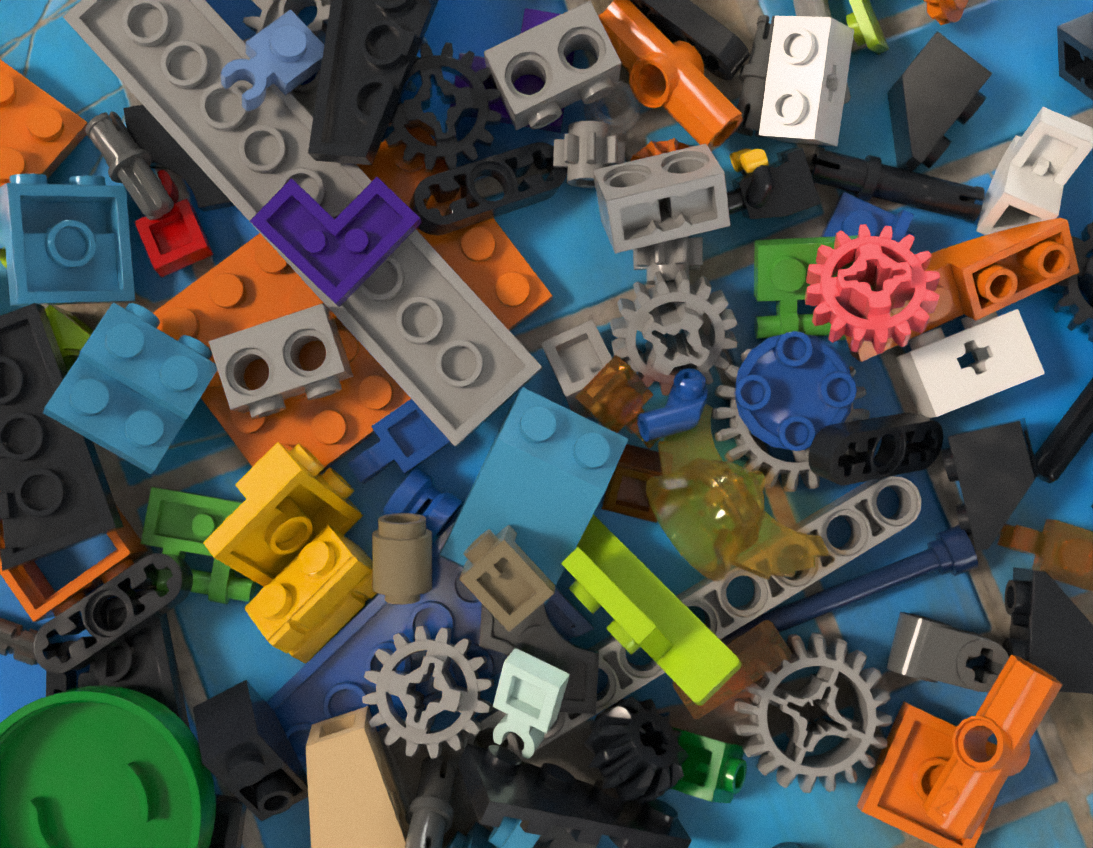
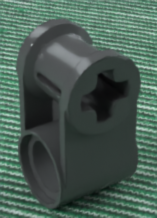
[886,612,1009,692]

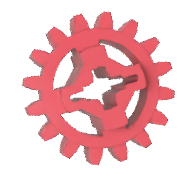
[805,224,940,354]

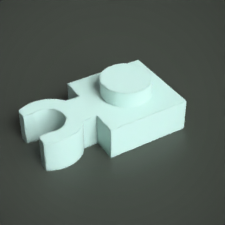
[493,648,570,759]

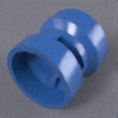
[382,467,463,543]

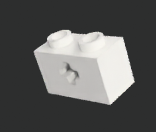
[759,16,854,146]
[895,309,1045,418]

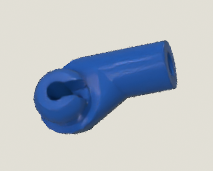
[637,368,708,442]

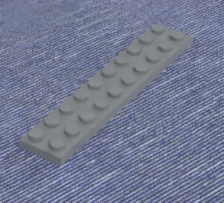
[63,0,542,447]

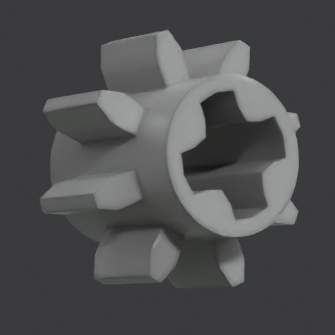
[553,121,625,188]
[633,236,703,285]

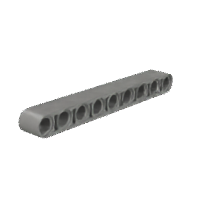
[464,476,922,759]

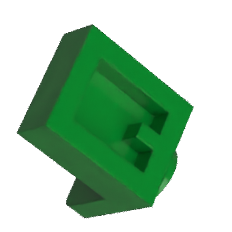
[670,726,747,803]

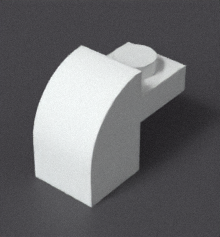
[976,107,1093,235]

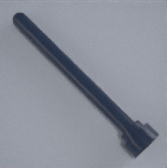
[720,525,978,651]

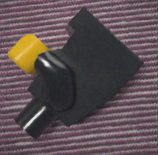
[727,148,820,219]

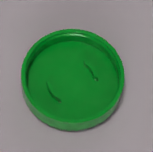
[0,685,216,848]

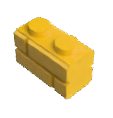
[245,524,377,664]

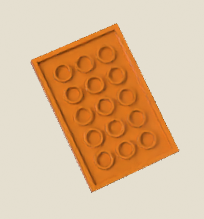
[153,127,553,474]

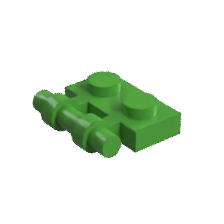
[754,235,872,341]
[140,487,256,604]

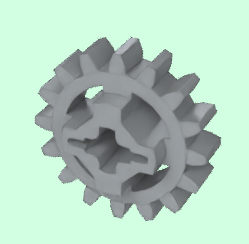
[610,270,738,396]
[362,626,494,758]

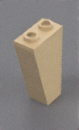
[306,706,409,848]

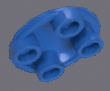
[734,331,857,451]

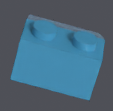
[439,387,628,606]

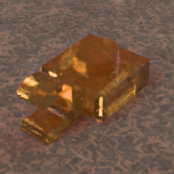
[575,355,660,449]
[997,519,1093,592]

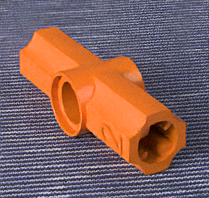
[598,0,743,152]
[922,654,1063,839]

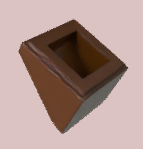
[602,444,673,523]

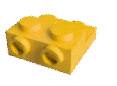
[203,442,363,587]

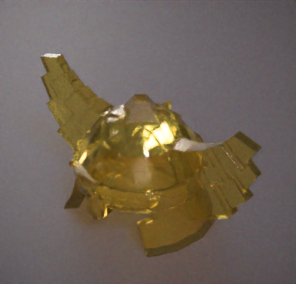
[646,404,829,582]

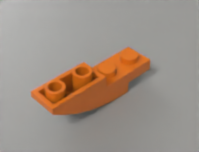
[845,218,1079,362]

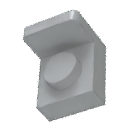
[541,319,627,418]

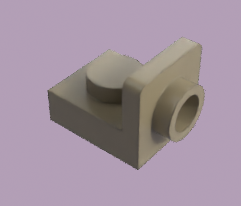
[459,525,556,632]

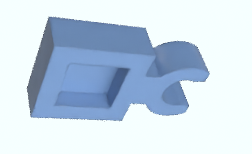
[221,9,324,111]

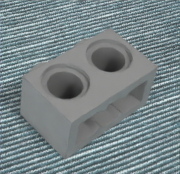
[484,0,622,130]
[593,143,730,254]
[208,303,354,419]

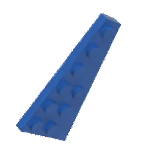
[267,522,594,768]

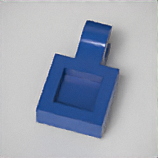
[347,399,451,484]

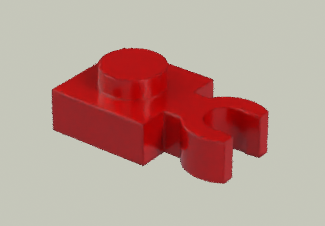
[134,169,214,278]

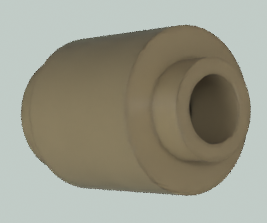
[372,513,432,605]

